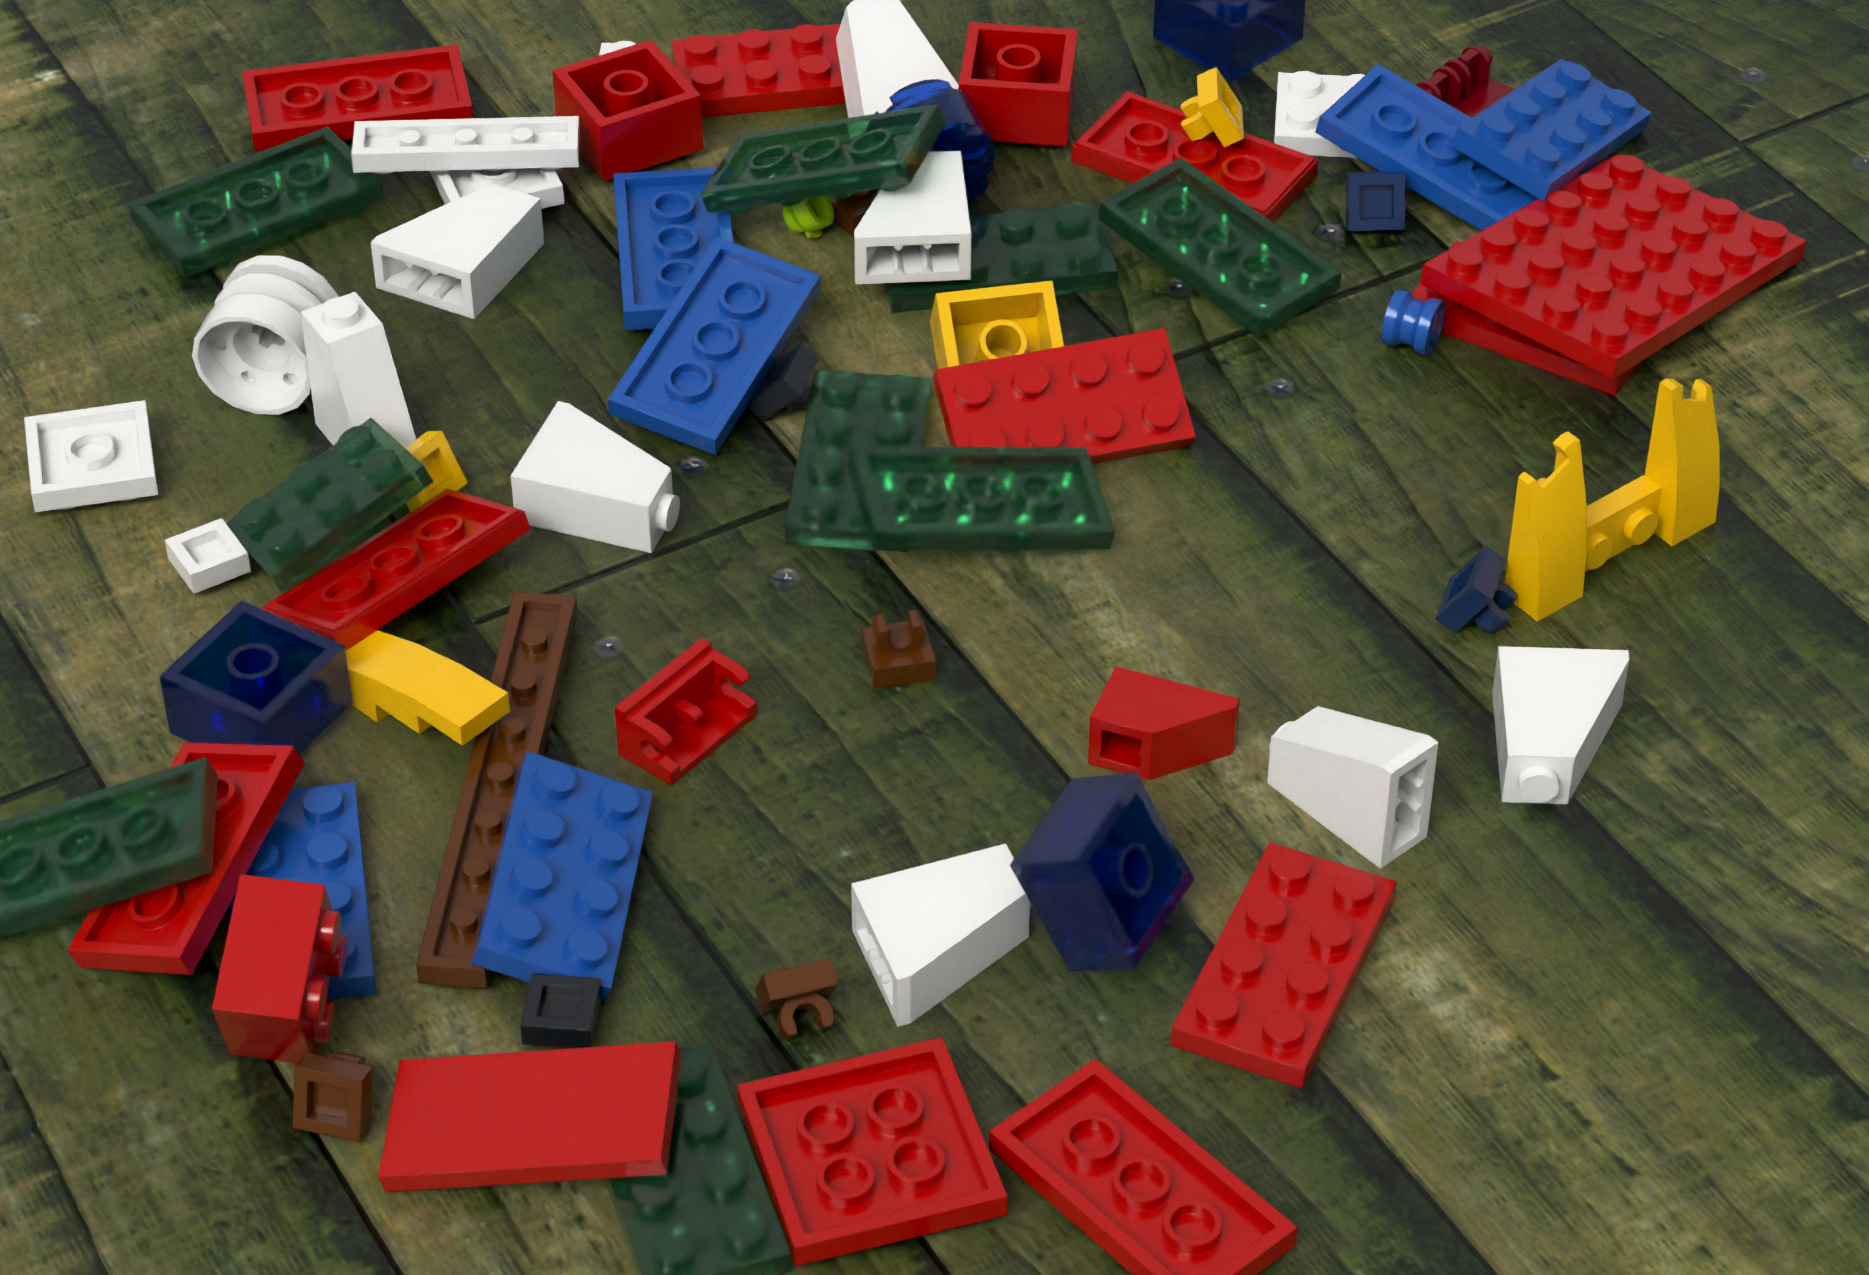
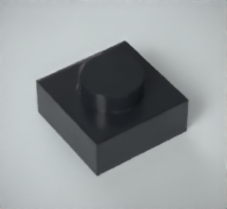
[747,343,818,422]
[520,973,602,1048]

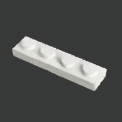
[351,116,580,174]

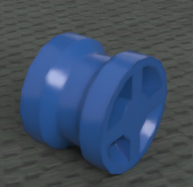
[1381,288,1446,357]

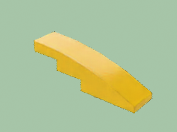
[290,630,510,746]

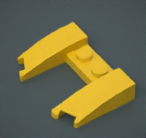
[1504,379,1720,622]

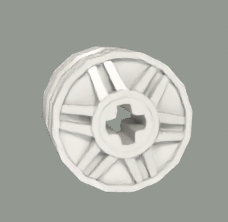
[192,256,338,415]

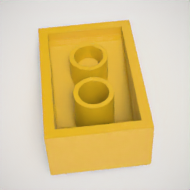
[930,281,1064,369]

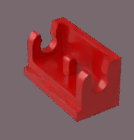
[615,638,757,786]

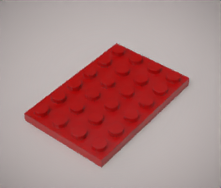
[1420,154,1807,379]

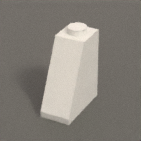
[836,0,959,156]
[854,151,971,284]
[371,183,544,319]
[300,292,416,490]
[511,401,680,553]
[1492,646,1629,804]
[1267,706,1438,869]
[851,844,1038,1027]

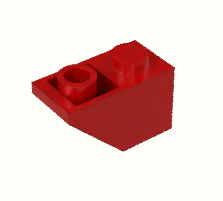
[1088,666,1240,780]

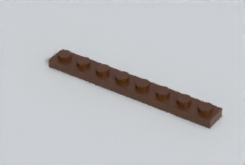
[416,592,578,988]

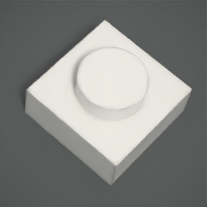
[165,518,251,594]

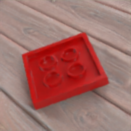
[737,1037,1008,1266]

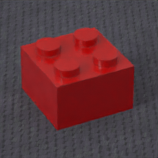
[958,22,1078,147]
[552,39,703,181]
[212,874,348,1063]

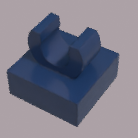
[1346,171,1405,231]
[1435,546,1517,634]

